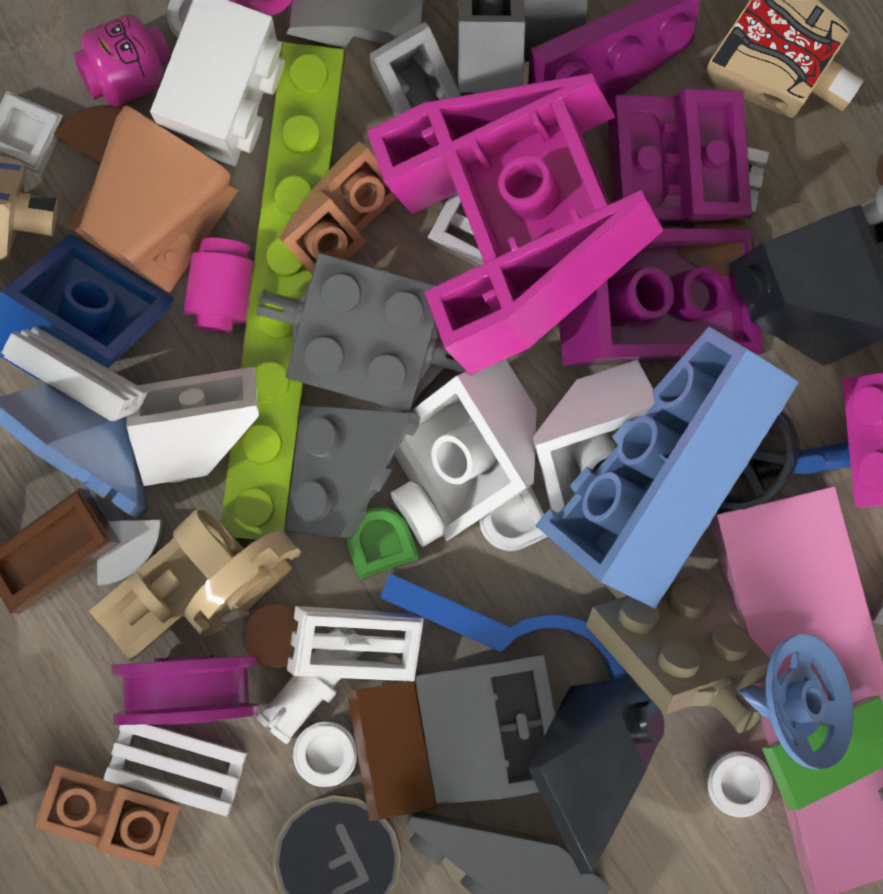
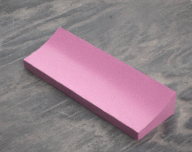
[710,486,883,894]

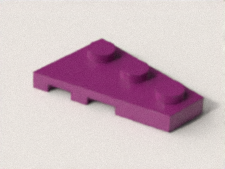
[528,0,700,101]

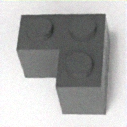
[458,0,588,94]

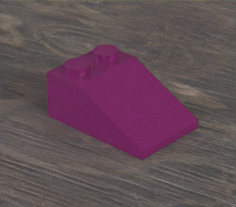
[559,228,763,366]

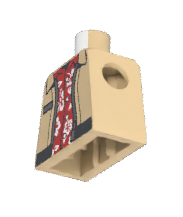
[701,0,864,118]

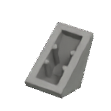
[369,22,461,117]

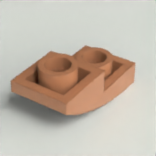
[279,141,397,276]
[34,762,181,868]

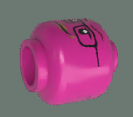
[73,14,171,107]

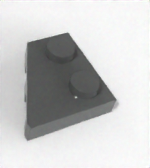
[284,405,420,539]

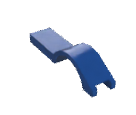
[380,574,631,680]

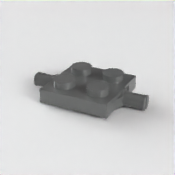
[256,252,466,413]

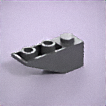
[406,812,611,894]

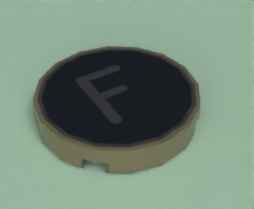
[272,793,402,894]

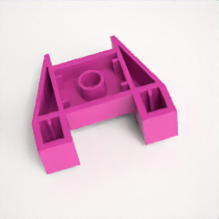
[366,73,664,375]

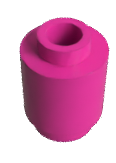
[183,237,255,334]

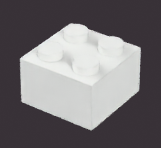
[150,0,285,166]

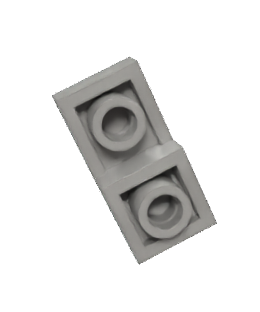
[286,0,423,49]

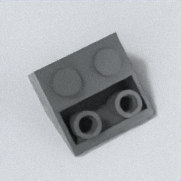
[415,654,555,804]

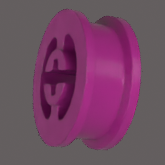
[111,655,260,725]

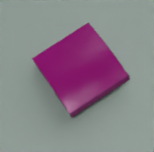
[607,89,752,224]

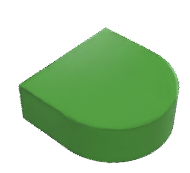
[347,507,420,580]

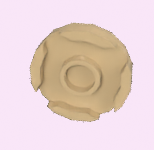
[173,508,301,637]

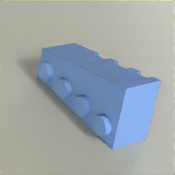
[535,327,799,608]

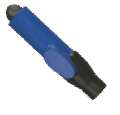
[753,442,851,479]

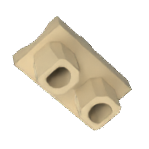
[88,538,208,661]

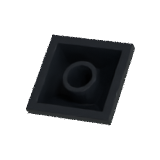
[730,205,883,366]
[528,677,664,875]

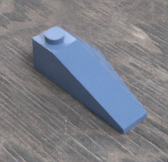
[0,383,148,518]

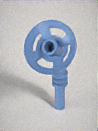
[738,634,854,770]

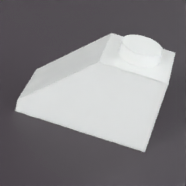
[126,367,259,486]

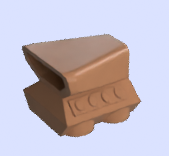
[66,106,239,293]

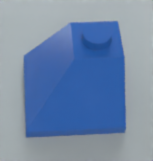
[0,234,174,380]

